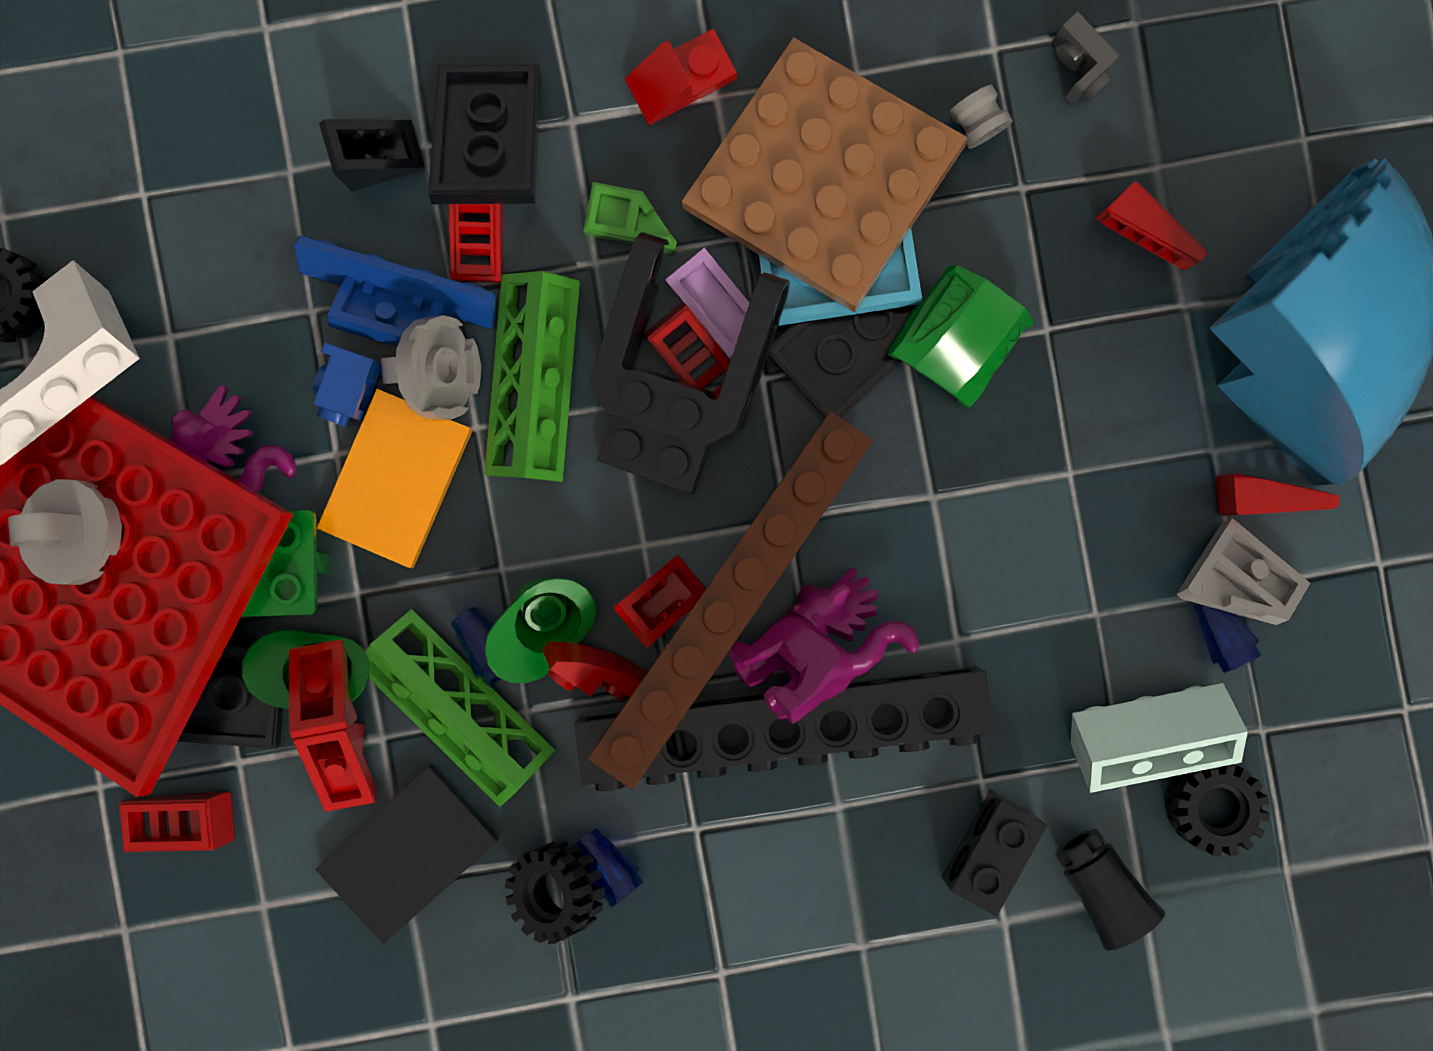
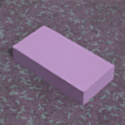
[665,248,749,360]

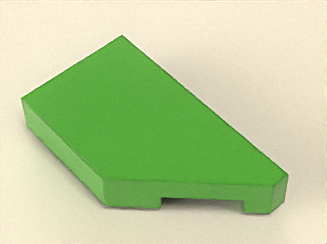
[583,182,677,253]

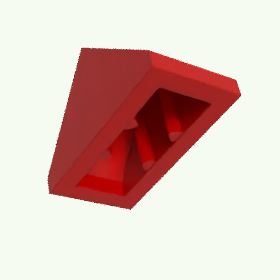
[613,555,706,648]

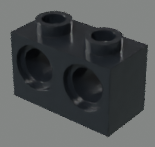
[942,789,1048,917]

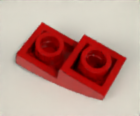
[542,641,647,701]

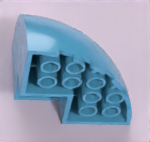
[1209,157,1433,486]

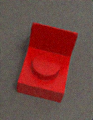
[625,28,737,126]
[289,639,357,739]
[293,723,377,812]

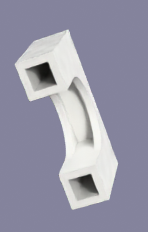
[0,260,140,466]

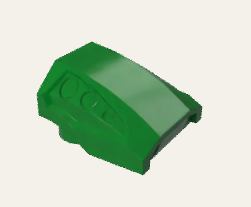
[887,265,1034,408]

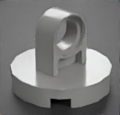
[381,315,481,420]
[8,479,122,585]

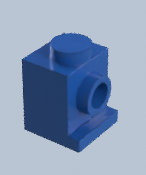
[313,342,382,426]

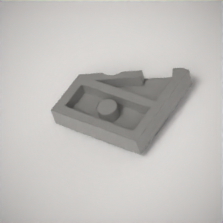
[1177,518,1310,625]

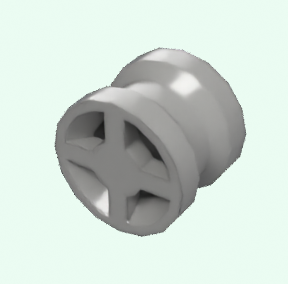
[948,85,1013,149]

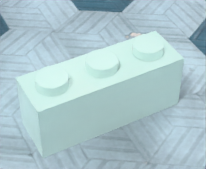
[1071,683,1248,793]

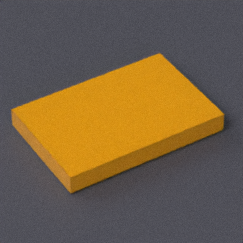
[317,389,473,568]

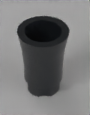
[1055,828,1166,951]

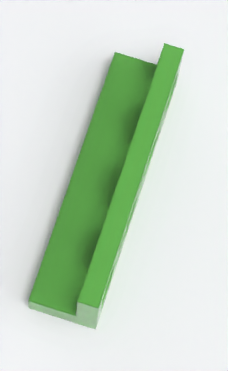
[484,271,580,482]
[364,609,556,807]

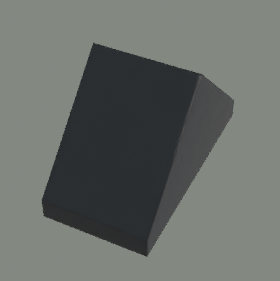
[319,119,425,191]

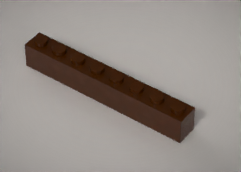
[588,411,873,790]

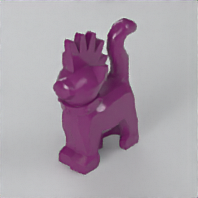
[168,385,297,492]
[729,568,920,724]

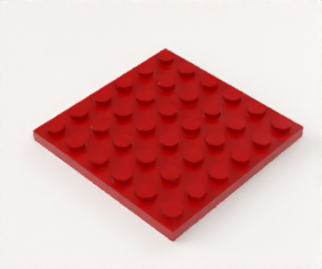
[0,395,293,797]

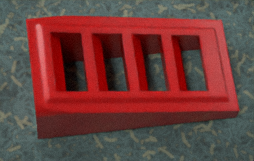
[1095,181,1208,271]
[449,204,505,283]
[644,303,730,397]
[1216,473,1340,516]
[119,792,235,852]

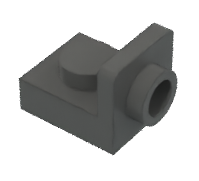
[1052,11,1120,105]

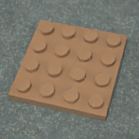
[682,37,967,313]

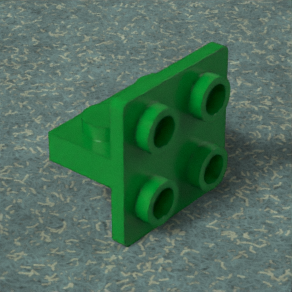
[241,510,331,617]

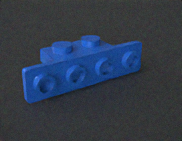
[294,236,495,347]

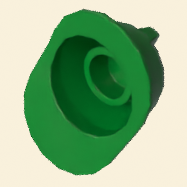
[484,577,596,683]
[242,630,370,709]

